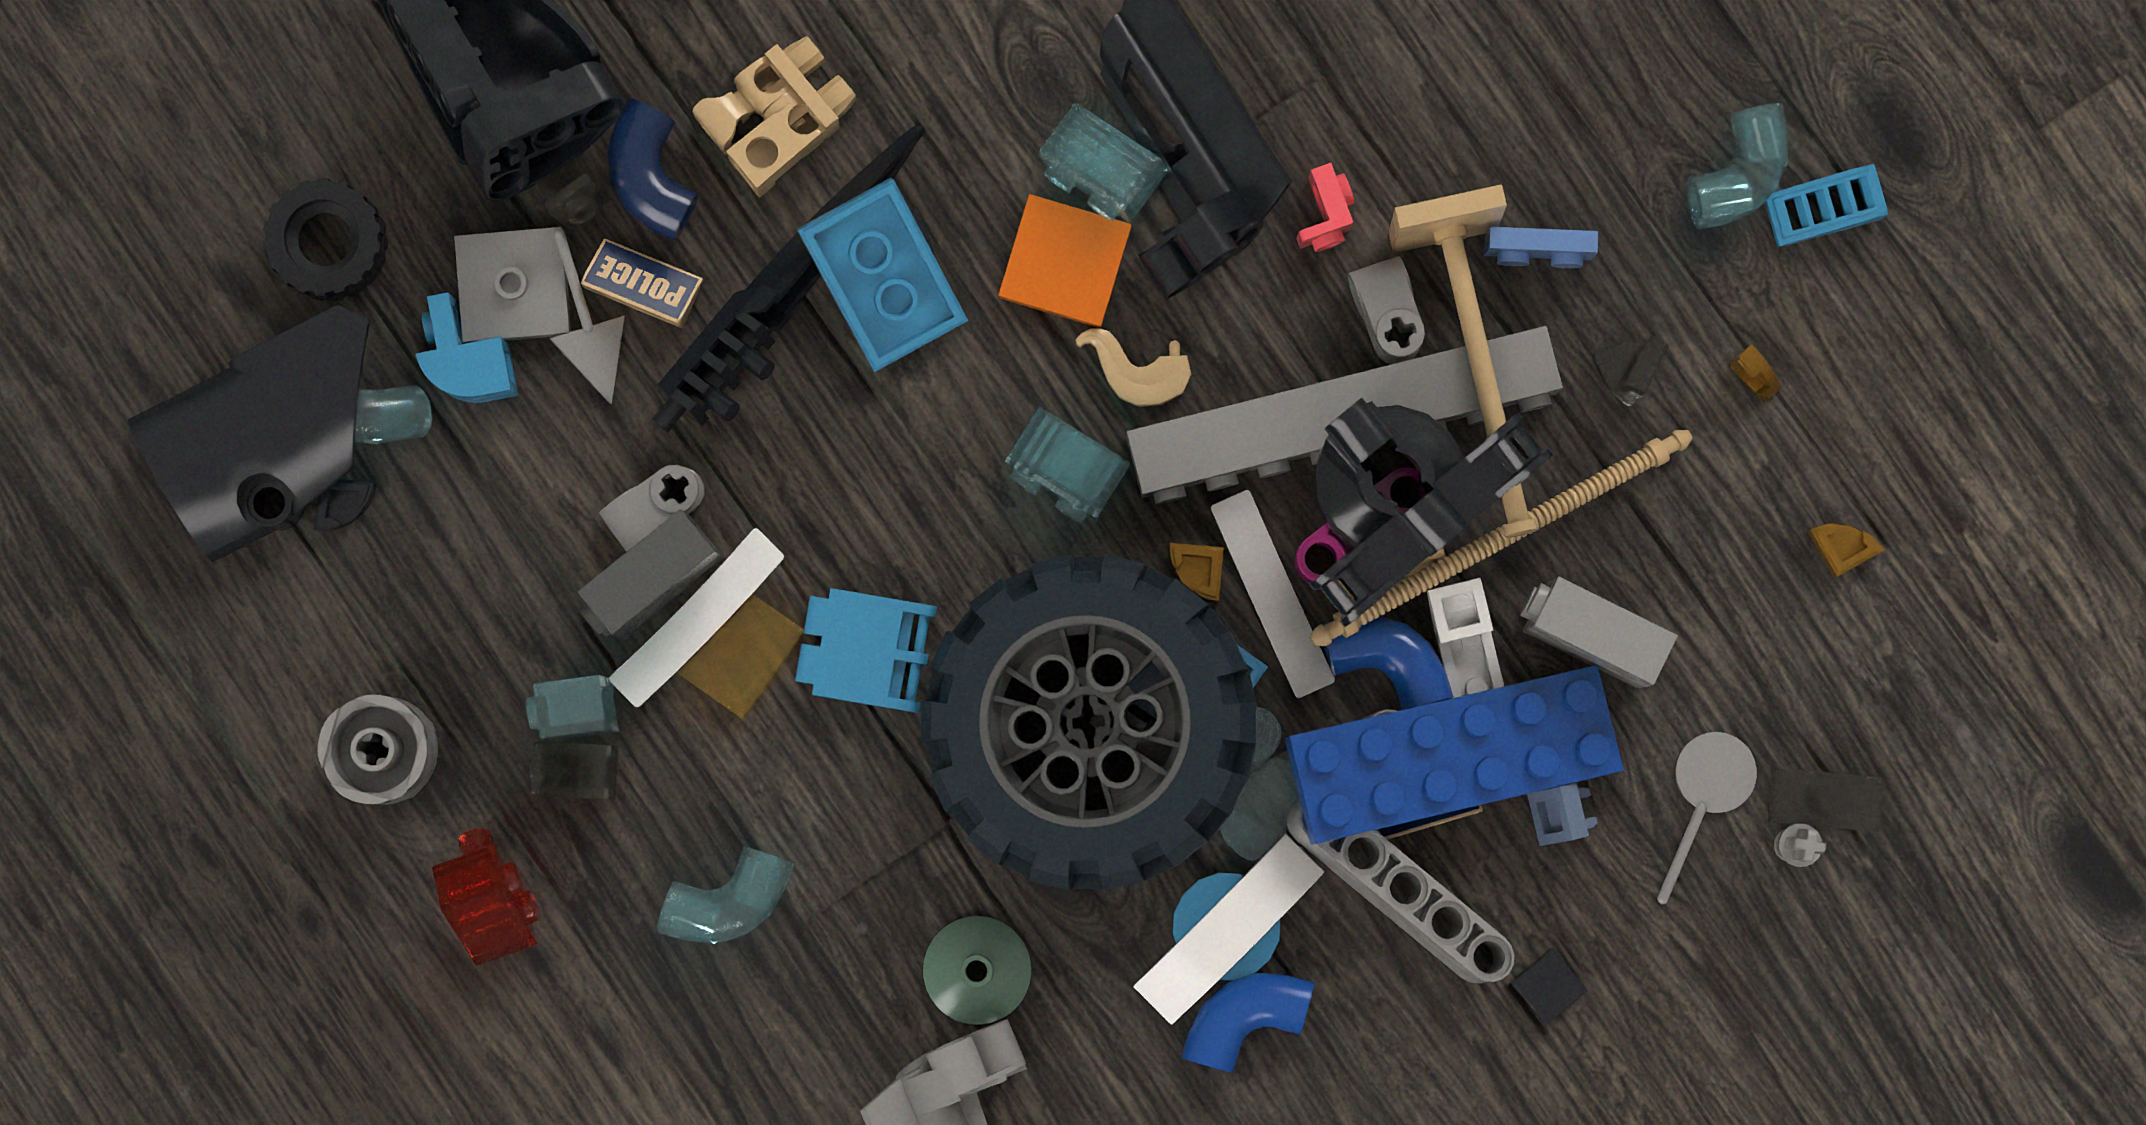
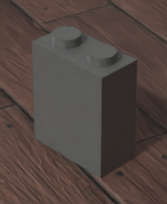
[578,509,725,640]

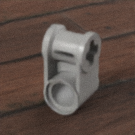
[1347,256,1425,365]
[599,465,705,552]

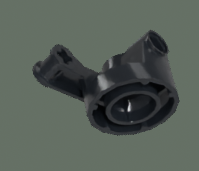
[1310,398,1553,627]

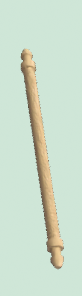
[1309,430,1692,646]

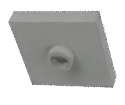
[454,227,572,344]

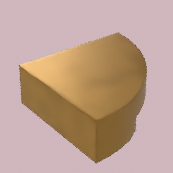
[1729,345,1780,402]
[1807,523,1884,578]
[1169,543,1224,602]

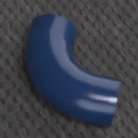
[607,97,699,241]

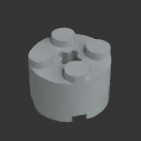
[317,695,438,805]

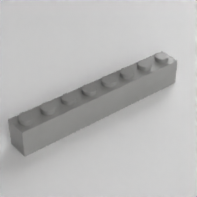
[1126,326,1563,504]

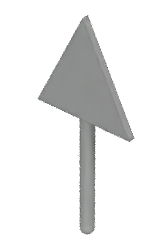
[549,229,625,404]

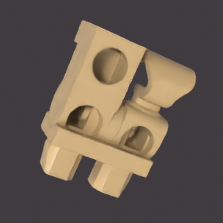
[692,36,856,198]

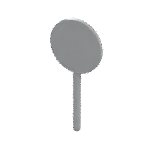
[1657,732,1757,904]

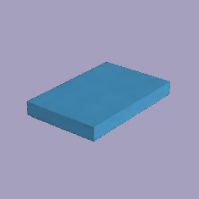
[796,178,968,372]

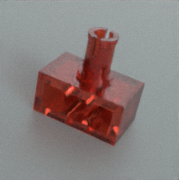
[432,829,540,966]

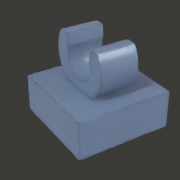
[1527,783,1598,846]

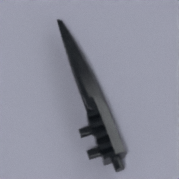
[652,125,925,432]

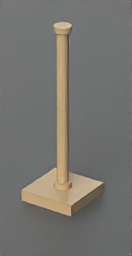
[1388,184,1538,538]

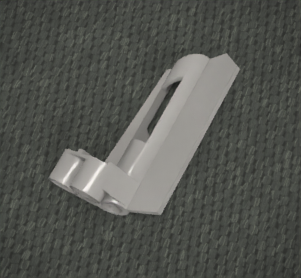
[860,1019,1027,1125]

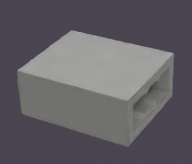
[1520,577,1678,689]

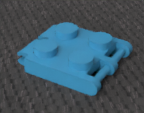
[795,588,937,713]

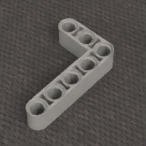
[1287,709,1514,983]

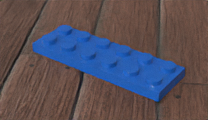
[1285,665,1624,845]

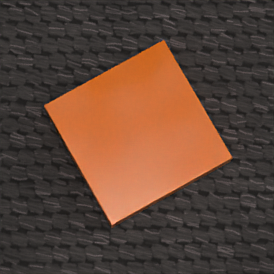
[998,194,1132,328]

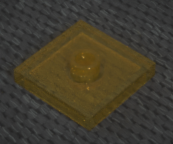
[676,569,804,719]

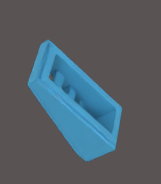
[1763,164,1888,248]

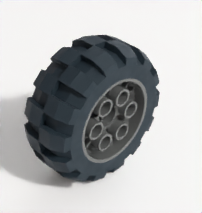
[921,554,1257,890]

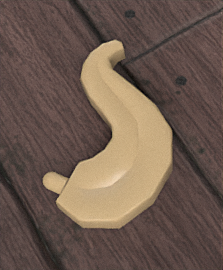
[1076,328,1191,407]

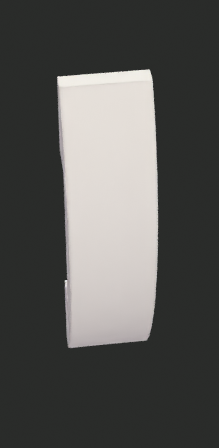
[1427,578,1504,699]
[1133,833,1325,1025]

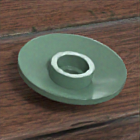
[923,916,1031,1025]

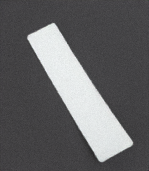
[1211,490,1335,698]
[609,528,784,707]

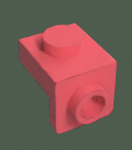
[1296,163,1354,252]

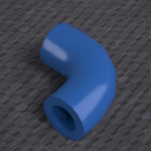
[1319,615,1454,710]
[1181,973,1315,1073]

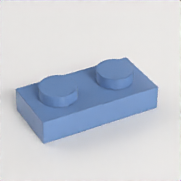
[1484,227,1598,268]

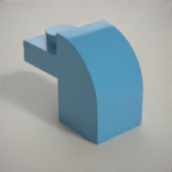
[416,293,518,403]

